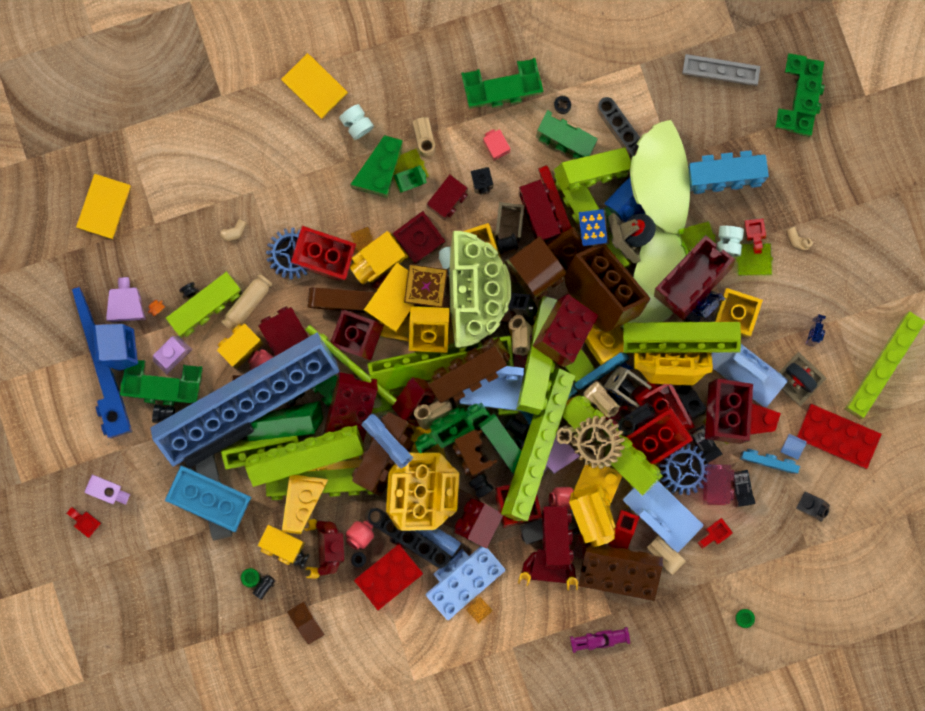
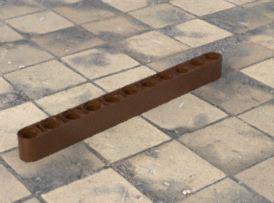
[307,287,517,324]

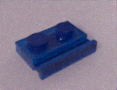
[692,291,725,318]
[806,314,826,347]

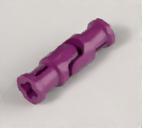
[570,627,630,653]

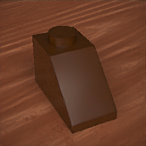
[287,602,325,645]

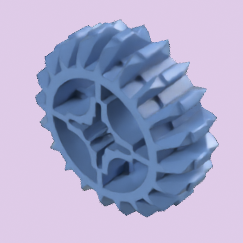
[266,228,308,279]
[659,444,711,495]

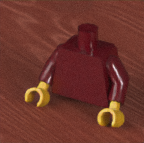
[304,519,344,579]
[518,549,578,590]

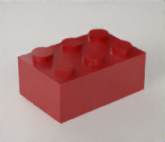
[354,544,423,611]

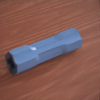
[362,414,413,468]
[413,528,461,556]

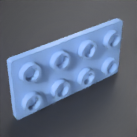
[711,344,788,408]
[459,366,524,411]
[623,481,703,553]
[426,546,505,620]

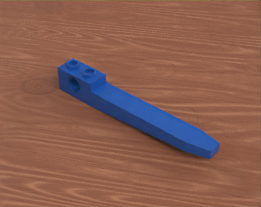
[72,287,133,439]

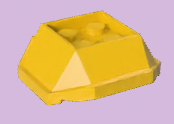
[633,352,713,385]
[386,452,459,531]

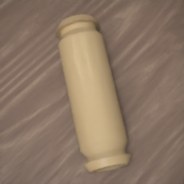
[222,274,272,331]

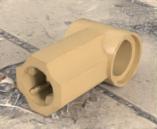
[413,117,435,158]
[509,315,533,356]
[583,380,620,418]
[414,399,453,429]
[557,423,578,446]
[646,536,686,575]

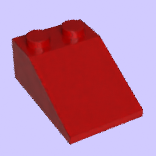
[290,226,356,282]
[632,382,695,431]
[625,408,693,465]

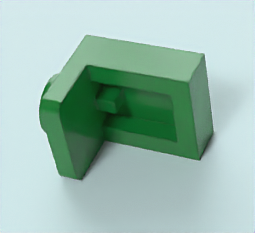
[394,165,427,193]

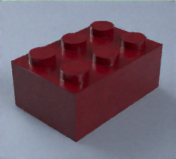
[518,179,563,243]
[533,294,599,368]
[705,378,753,444]
[542,506,573,570]

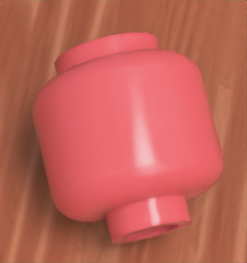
[248,349,275,370]
[549,486,574,511]
[346,521,374,550]

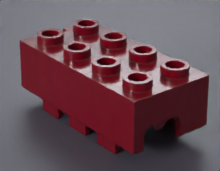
[654,235,735,320]
[323,372,378,443]

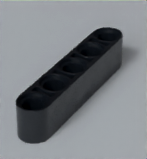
[365,508,449,568]

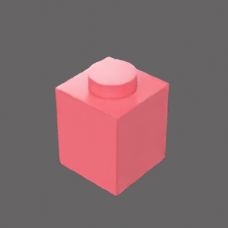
[483,129,511,161]

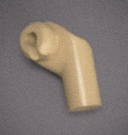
[220,219,247,241]
[786,227,812,250]

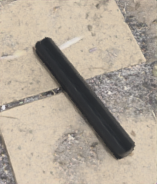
[184,422,254,468]

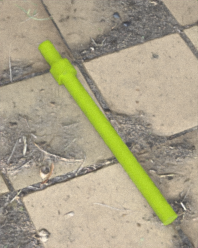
[305,325,397,406]

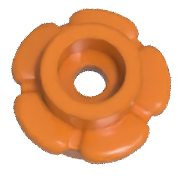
[148,299,165,316]

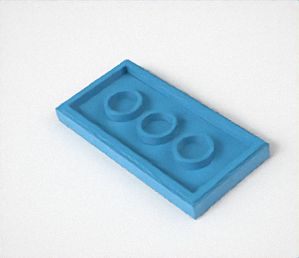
[165,466,252,533]

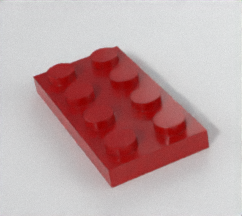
[796,404,882,469]

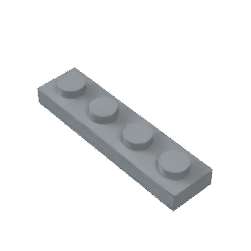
[682,54,761,86]

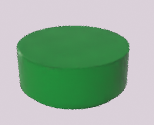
[241,568,260,588]
[735,609,755,628]

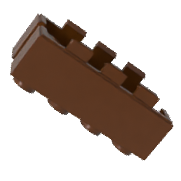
[429,337,510,403]
[352,412,416,496]
[453,429,498,478]
[578,543,663,601]

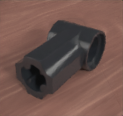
[618,402,657,435]

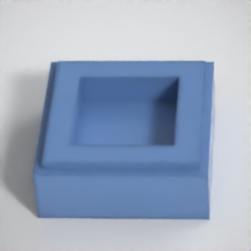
[780,434,806,460]

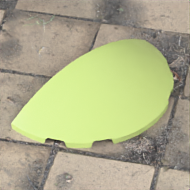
[630,120,690,234]
[620,225,688,328]
[449,231,511,347]

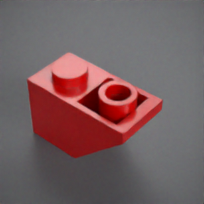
[608,510,640,549]

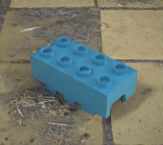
[688,150,769,194]

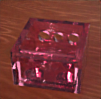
[703,464,734,505]

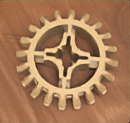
[573,416,625,469]

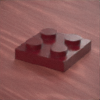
[392,211,446,264]

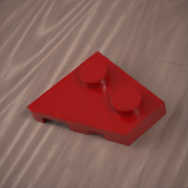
[750,403,781,435]

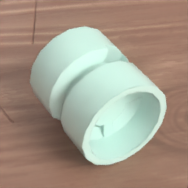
[339,104,374,140]
[717,226,744,257]

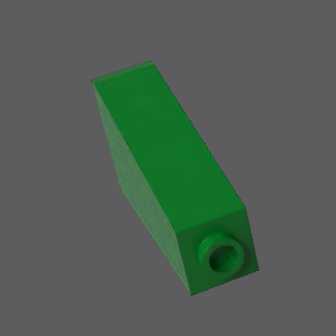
[247,401,324,441]
[478,414,521,476]

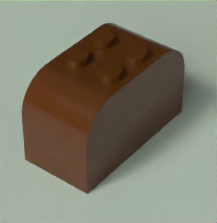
[503,236,566,300]
[565,243,651,332]

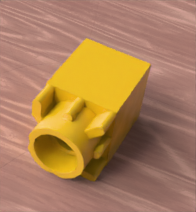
[350,231,409,285]
[569,484,616,547]

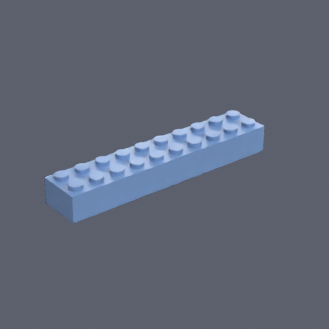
[151,332,340,467]

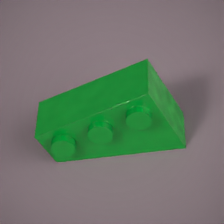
[536,110,598,159]
[350,135,403,198]

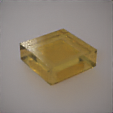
[350,227,374,252]
[466,597,493,624]

